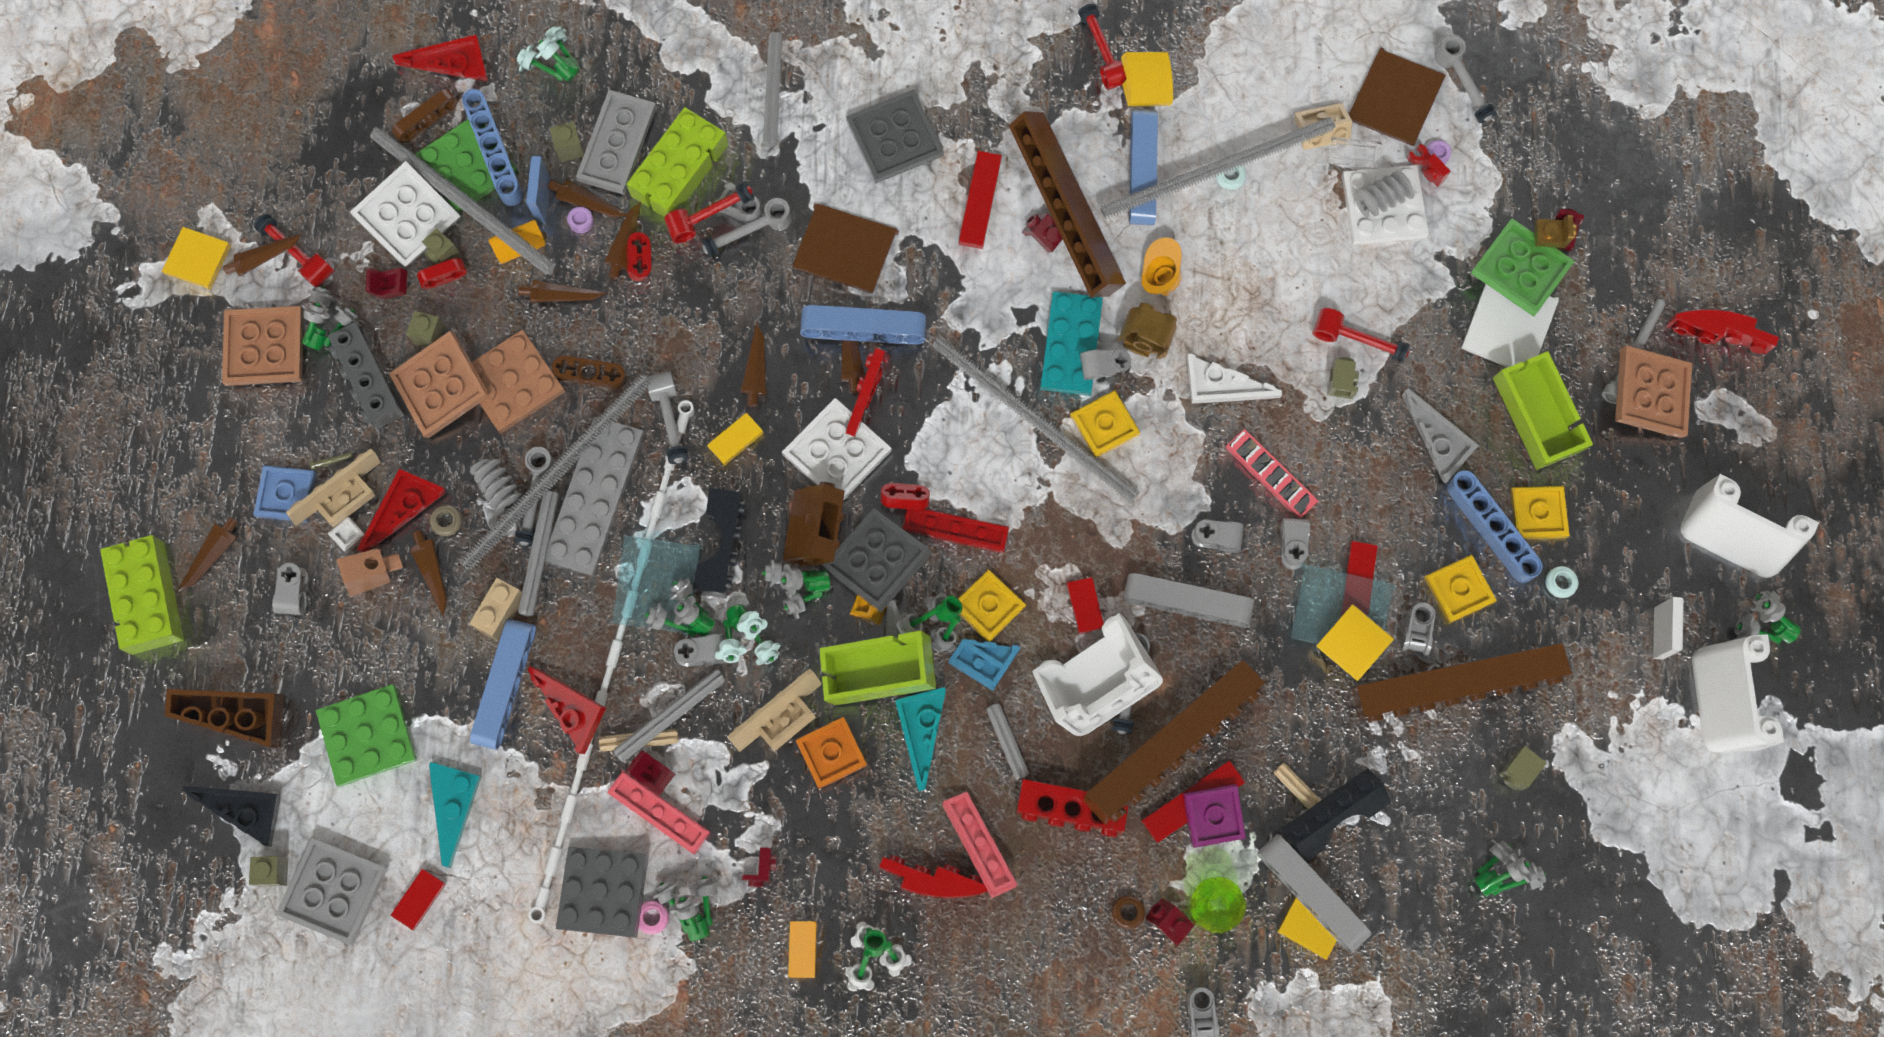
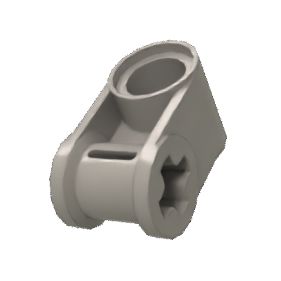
[713,182,763,224]
[1080,349,1131,380]
[1280,518,1310,570]
[1191,519,1243,553]
[272,563,309,615]
[1400,603,1435,656]
[674,634,725,667]
[1186,987,1219,1037]

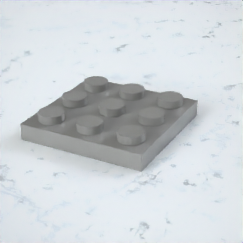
[276,837,388,945]

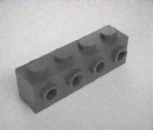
[328,322,405,429]

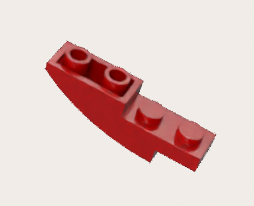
[1666,310,1779,354]
[879,855,988,899]

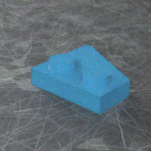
[948,639,1021,691]

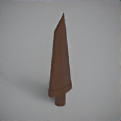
[548,179,627,217]
[604,202,641,280]
[223,234,302,276]
[518,280,607,303]
[740,322,767,407]
[840,340,866,394]
[176,517,239,593]
[409,530,447,616]

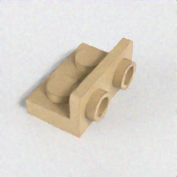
[1294,103,1352,150]

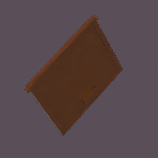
[1349,47,1446,147]
[792,203,899,294]

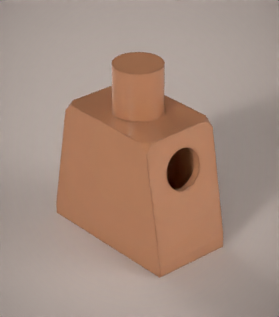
[336,549,403,597]

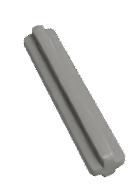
[987,703,1029,780]

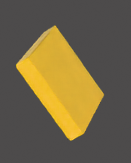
[162,227,231,290]
[1070,390,1140,458]
[1510,486,1570,540]
[1424,555,1497,624]
[958,569,1026,642]
[1277,897,1337,960]

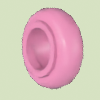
[639,900,669,935]

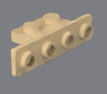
[286,449,380,528]
[728,669,821,752]

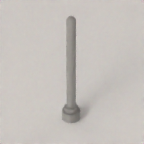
[1602,299,1665,404]

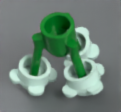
[517,26,580,82]
[715,604,780,665]

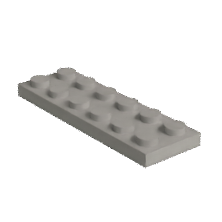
[545,416,644,577]

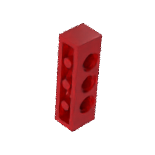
[1016,779,1129,838]

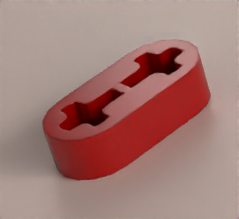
[626,232,651,282]
[417,258,467,289]
[880,483,930,510]

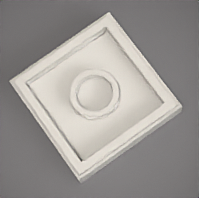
[1653,597,1683,660]

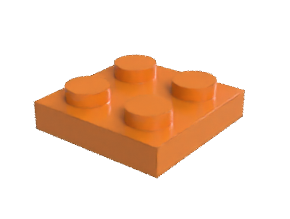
[796,717,867,789]

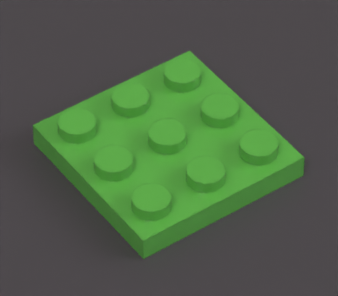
[415,119,519,214]
[1471,218,1575,317]
[316,684,417,787]

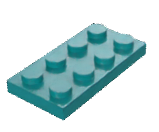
[1040,291,1103,396]

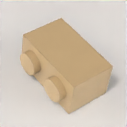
[469,578,522,642]

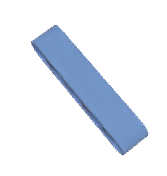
[462,89,523,206]
[1129,110,1158,225]
[800,305,926,345]
[1447,471,1542,583]
[470,619,536,750]

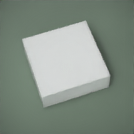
[328,517,365,554]

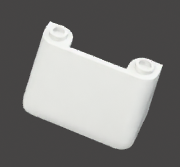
[1680,474,1819,578]
[1032,613,1163,736]
[1692,634,1784,753]

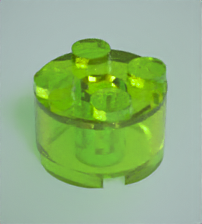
[1187,877,1246,934]

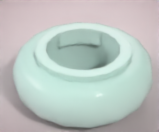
[1216,165,1246,190]
[1545,566,1578,598]

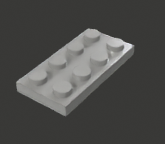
[576,90,657,195]

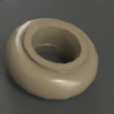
[430,505,462,536]

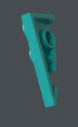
[895,687,946,791]
[429,762,481,868]

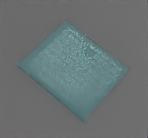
[612,535,700,636]
[1290,565,1396,658]

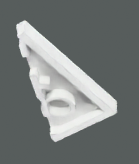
[1187,354,1282,404]

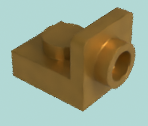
[1534,215,1576,248]

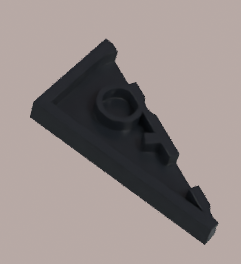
[182,786,280,847]

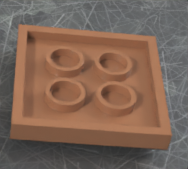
[222,306,304,386]
[471,329,565,434]
[389,331,490,438]
[1615,346,1692,438]

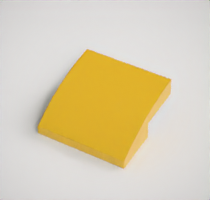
[1121,52,1173,106]
[1316,604,1394,681]

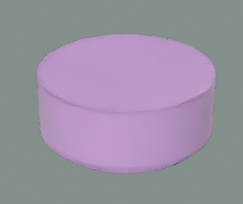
[1427,140,1451,164]
[567,207,594,233]

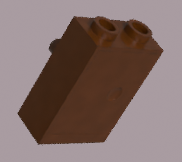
[783,482,845,567]

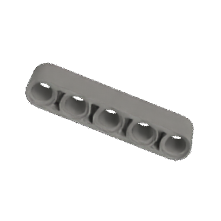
[1123,573,1255,627]
[1257,834,1372,954]

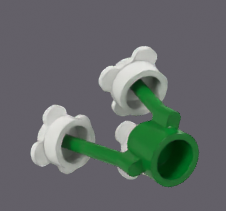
[845,922,912,991]

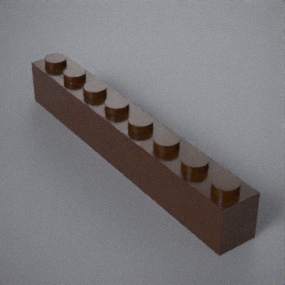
[1008,111,1126,298]
[1351,643,1572,723]
[1083,660,1265,825]

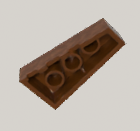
[164,689,285,748]

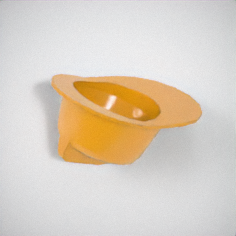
[1141,237,1182,296]

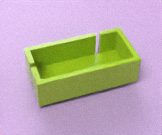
[626,107,728,217]
[1493,351,1593,470]
[100,535,184,655]
[819,631,936,706]

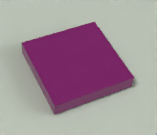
[1183,784,1246,848]

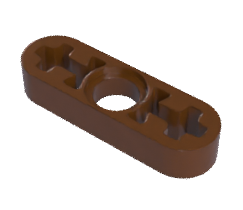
[392,89,458,143]
[552,355,627,389]

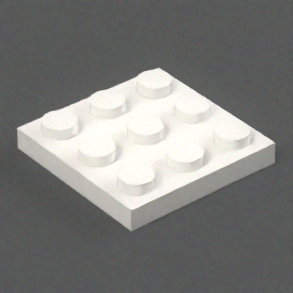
[350,161,461,269]
[1342,165,1429,245]
[782,398,892,501]

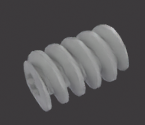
[1355,171,1414,218]
[470,459,522,516]

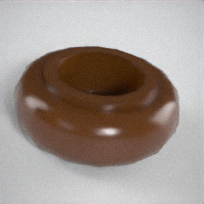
[1112,895,1145,929]

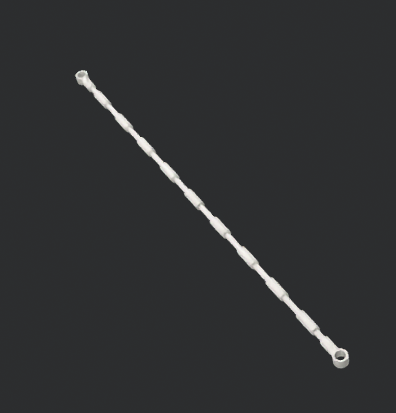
[528,400,695,924]

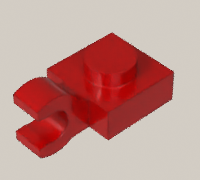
[1407,144,1451,187]

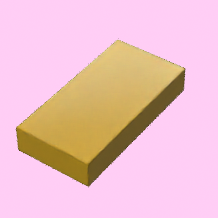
[707,412,764,466]

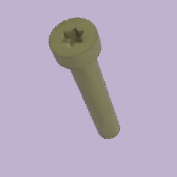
[310,452,354,471]

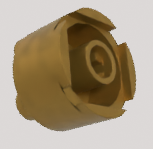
[1118,303,1177,359]

